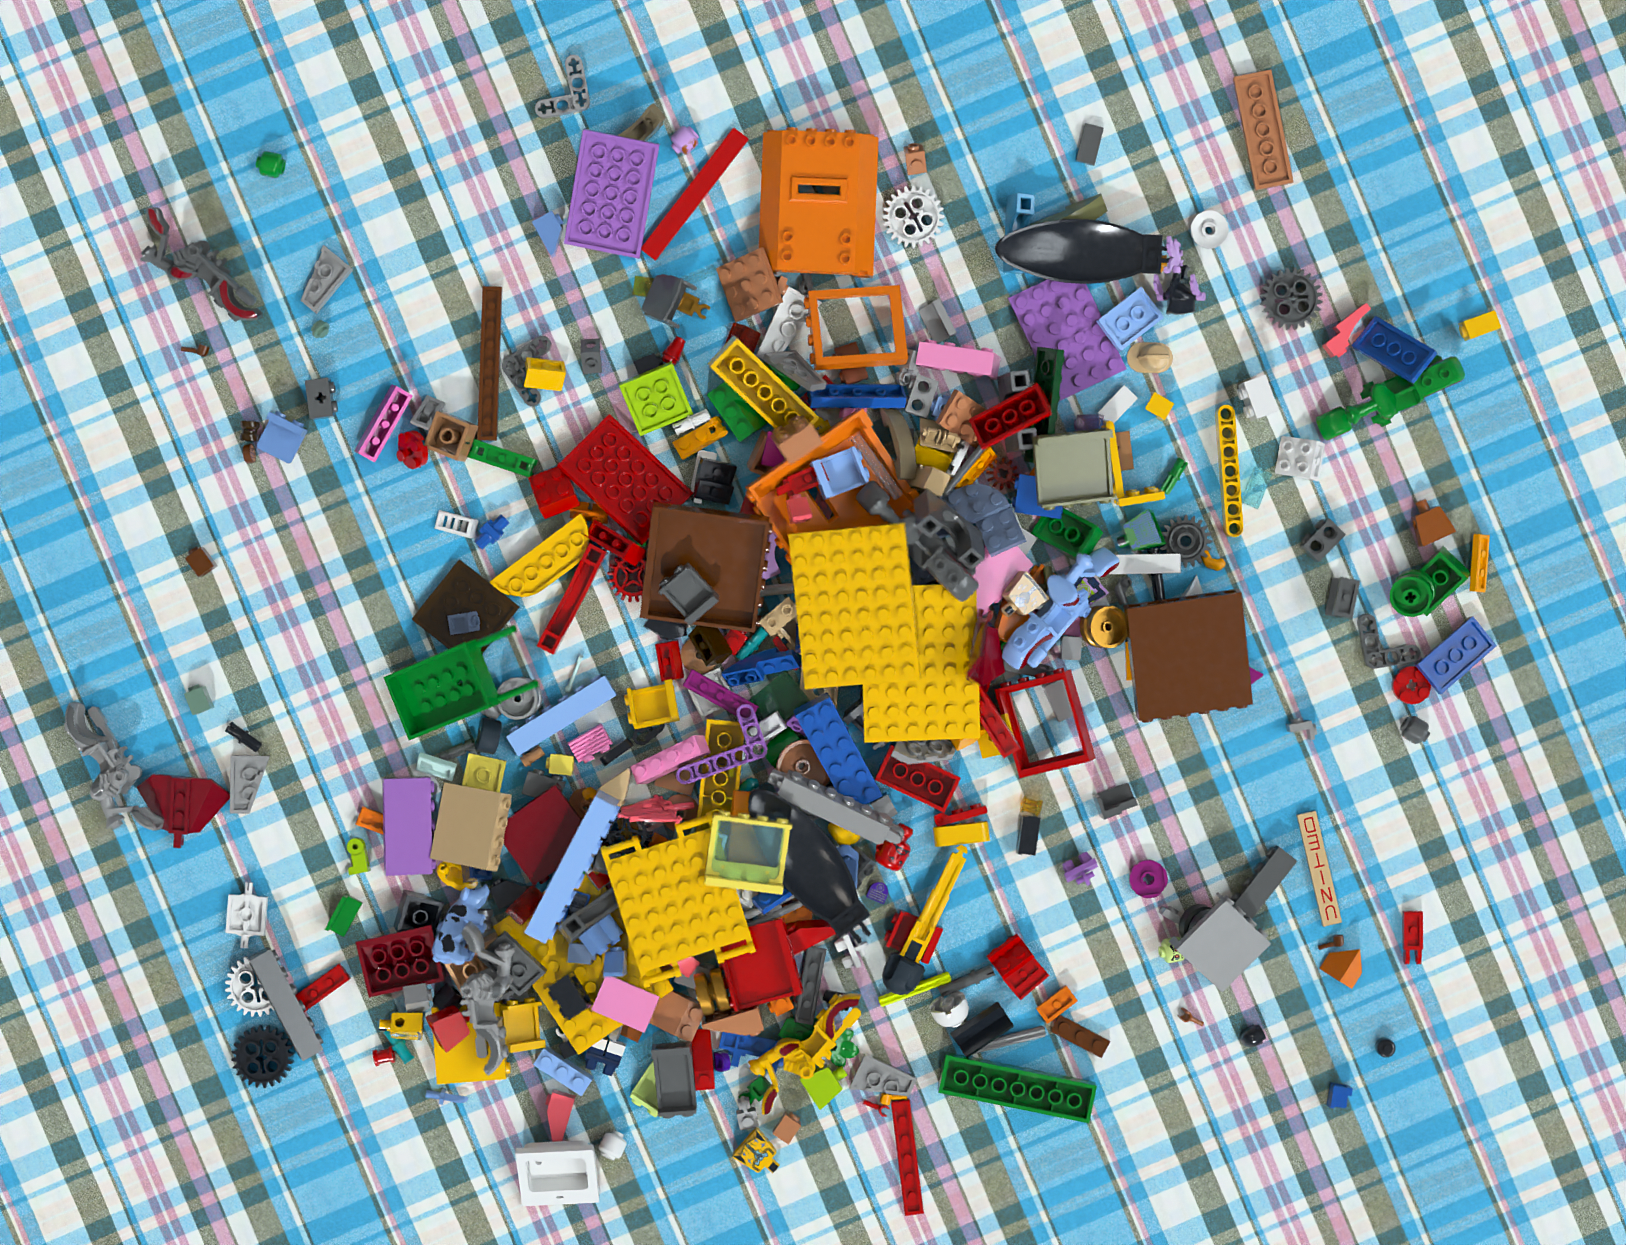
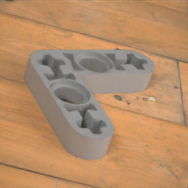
[535,55,590,119]

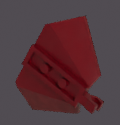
[966,609,1005,686]
[136,774,230,848]

